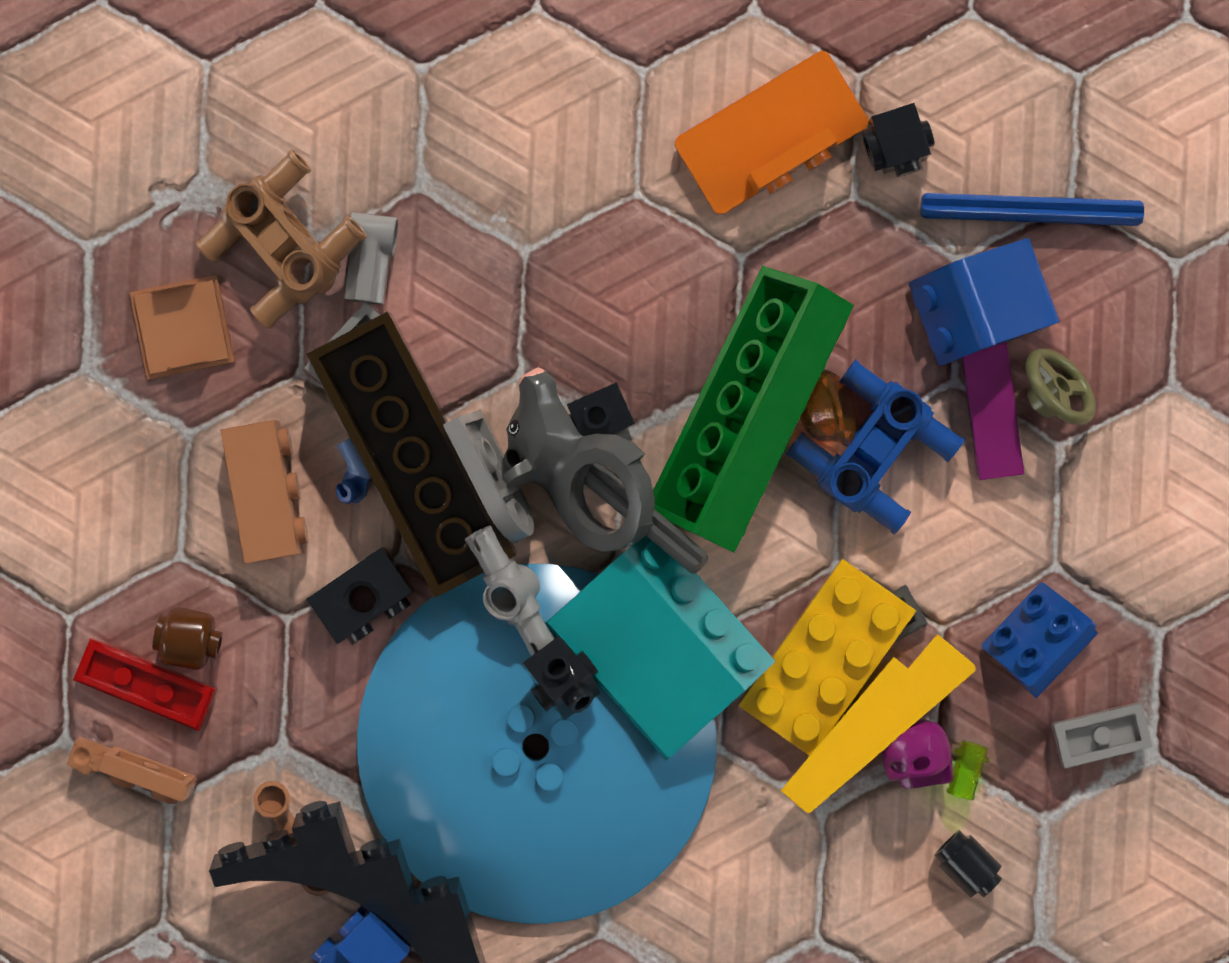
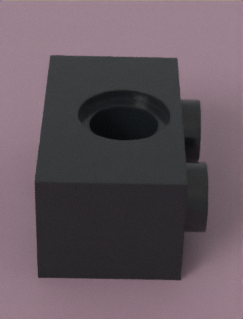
[306,547,415,645]

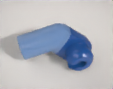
[336,438,372,504]

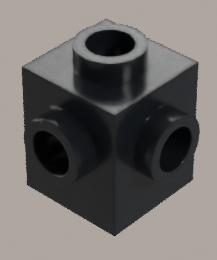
[523,636,601,720]

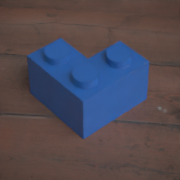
[311,905,412,963]

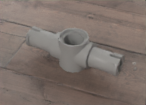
[465,525,554,656]

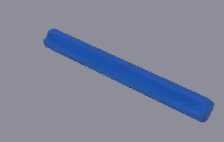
[920,193,1144,226]

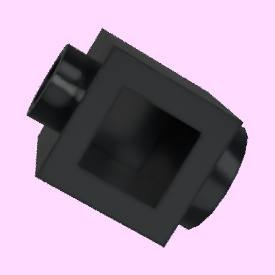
[861,103,935,177]
[567,382,635,436]

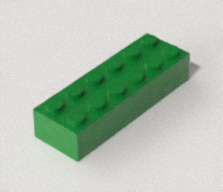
[653,265,854,553]

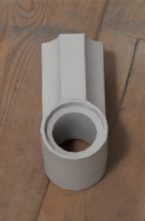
[344,212,398,305]

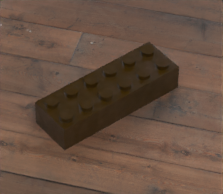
[306,311,517,598]

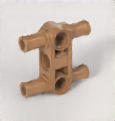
[196,149,367,329]

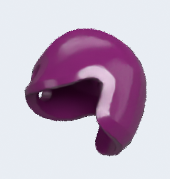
[882,720,953,789]

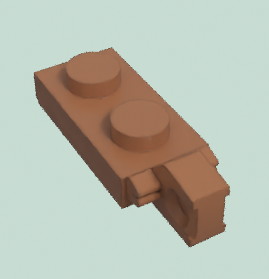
[67,737,198,804]

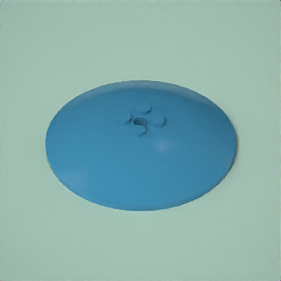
[357,564,717,924]

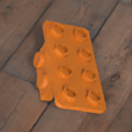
[675,51,868,215]

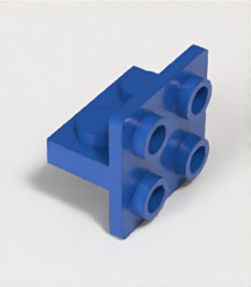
[982,582,1098,699]

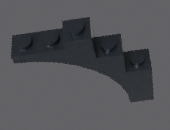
[209,801,486,963]

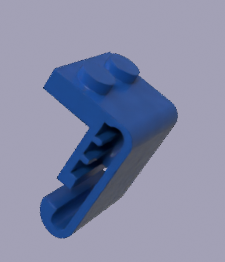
[908,238,1060,367]

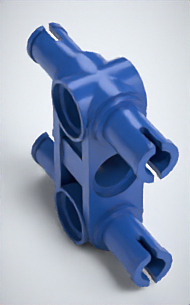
[785,359,965,535]

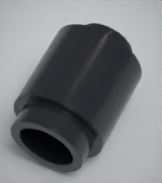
[934,830,1002,898]

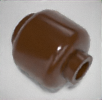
[152,607,223,670]

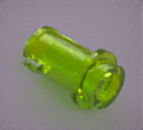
[946,740,990,800]

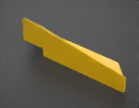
[780,634,976,813]

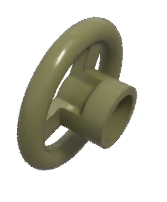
[1025,348,1096,425]

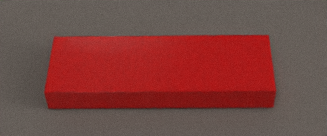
[73,638,217,731]

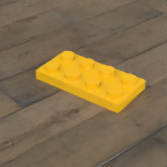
[738,558,916,756]

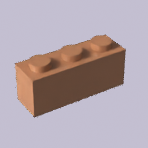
[220,420,309,564]

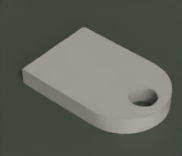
[443,410,534,543]

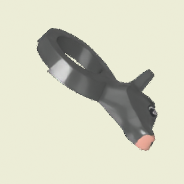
[502,367,655,552]

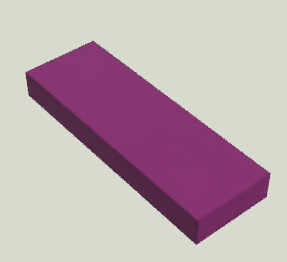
[961,342,1024,480]

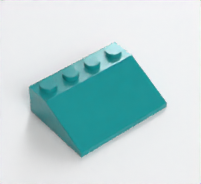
[545,536,776,760]

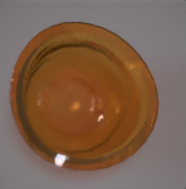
[800,369,857,446]

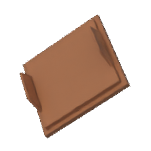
[129,275,235,380]

